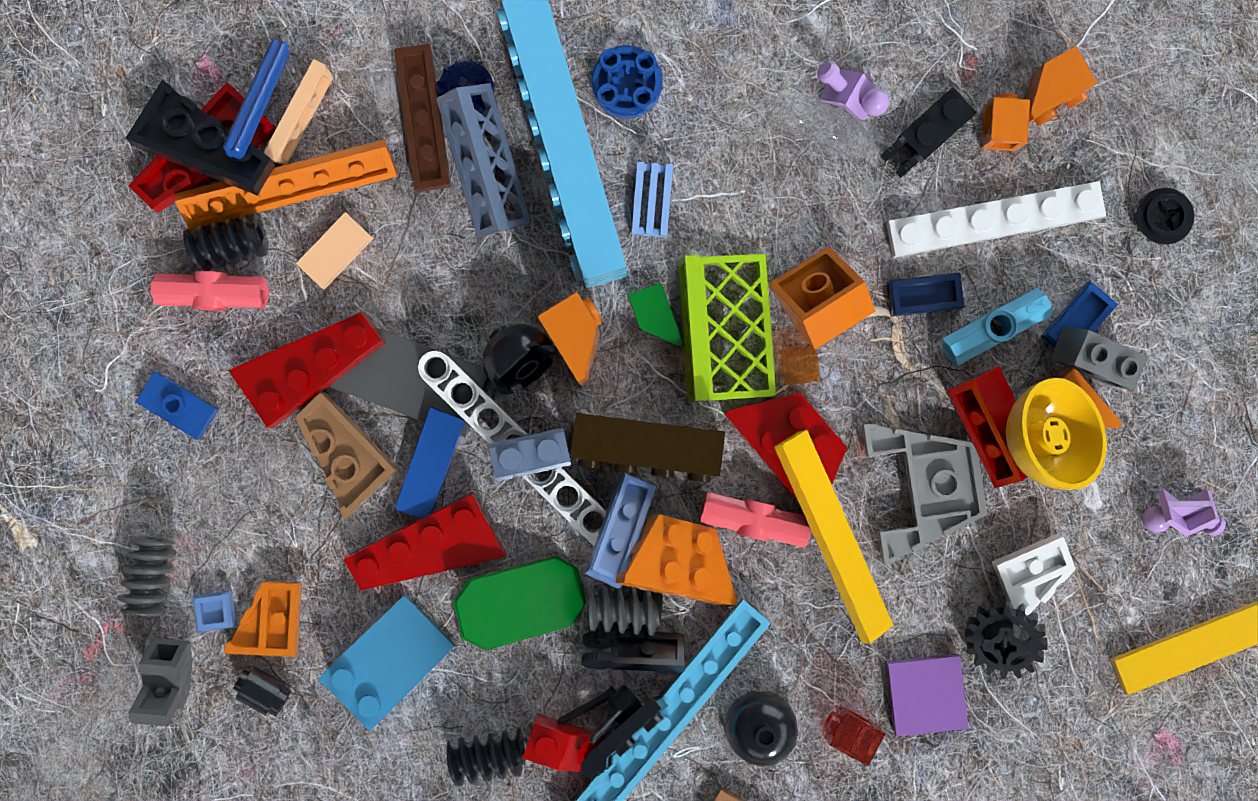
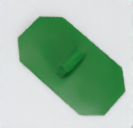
[453,556,586,651]

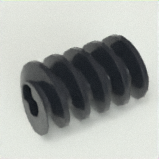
[183,213,268,271]
[446,728,526,786]

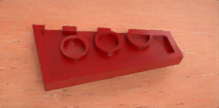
[128,82,276,213]

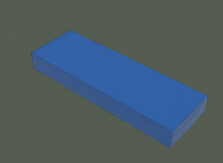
[395,407,465,518]

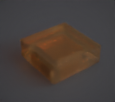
[779,346,821,386]

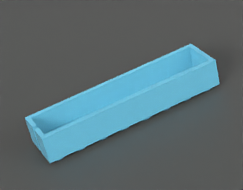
[497,0,627,289]

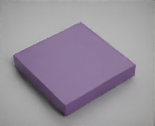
[886,654,969,737]

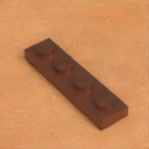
[394,44,452,193]

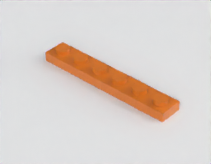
[174,139,397,230]

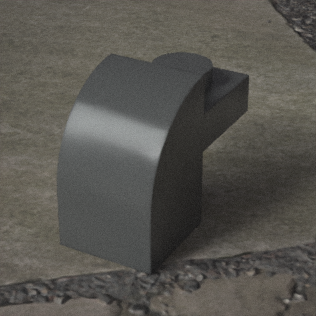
[129,638,192,726]

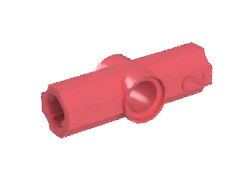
[150,271,269,311]
[699,491,811,548]

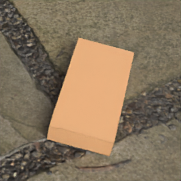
[296,212,374,290]

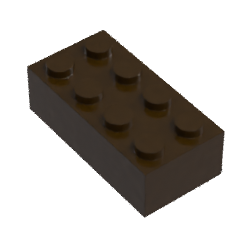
[570,413,726,483]

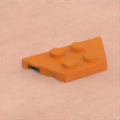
[616,514,737,607]

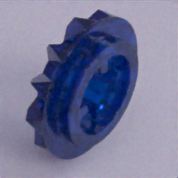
[437,59,494,113]

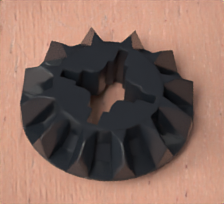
[1134,188,1194,246]

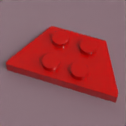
[724,393,847,503]

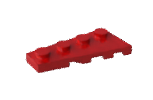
[228,312,386,429]
[343,491,507,591]

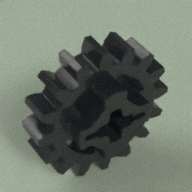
[964,599,1048,679]

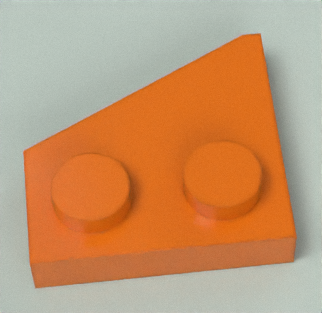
[224,580,302,657]

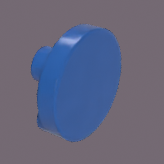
[591,45,662,119]

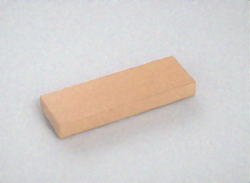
[263,59,334,166]

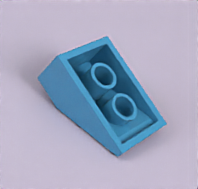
[318,594,455,731]

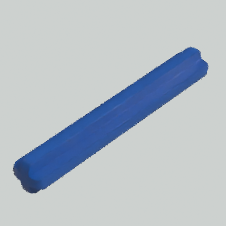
[223,39,290,159]

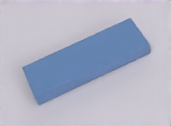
[585,472,656,588]

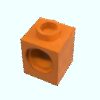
[981,93,1030,151]

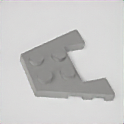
[861,424,987,565]

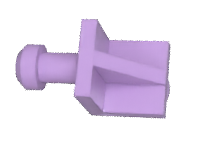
[817,61,889,123]
[1142,489,1226,537]

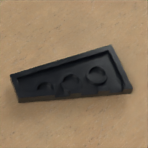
[126,80,275,196]

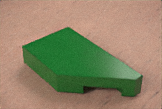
[628,283,684,348]

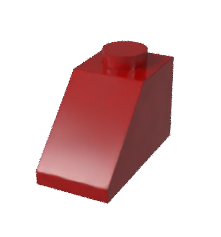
[523,713,606,772]

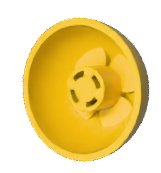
[1006,378,1107,490]

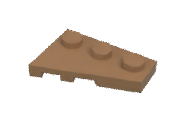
[295,392,398,520]

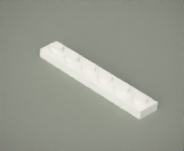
[886,181,1106,258]

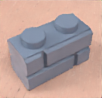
[488,427,571,482]

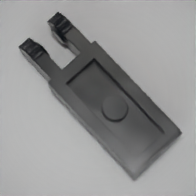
[881,87,977,178]
[581,630,684,673]
[580,696,668,779]

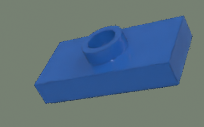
[135,371,219,440]

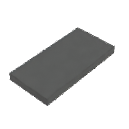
[331,327,488,437]

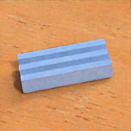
[632,162,673,237]

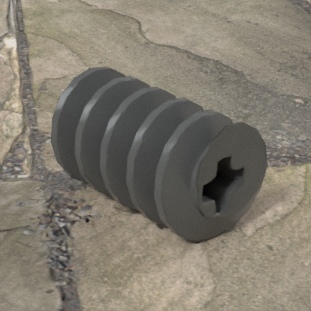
[117,536,176,616]
[587,584,663,636]

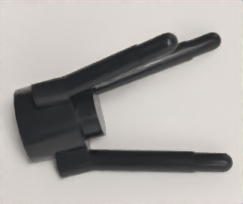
[557,685,642,744]

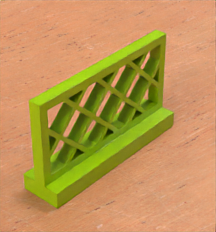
[677,254,776,403]

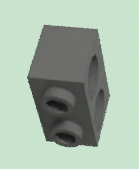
[1050,326,1148,391]

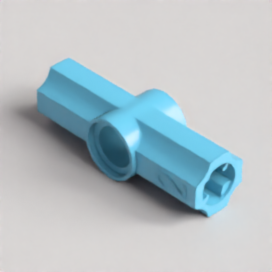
[940,287,1053,366]

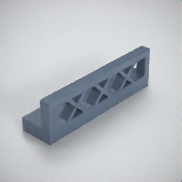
[436,83,531,238]

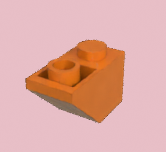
[1026,46,1098,126]

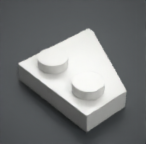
[992,533,1076,627]

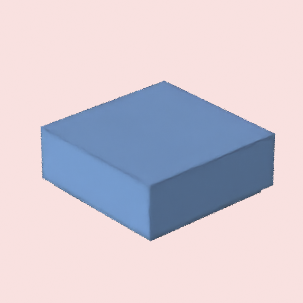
[192,590,237,633]

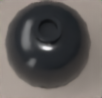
[482,324,557,395]
[725,691,798,767]

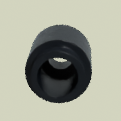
[233,667,291,717]

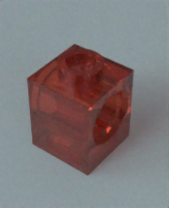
[823,705,886,766]

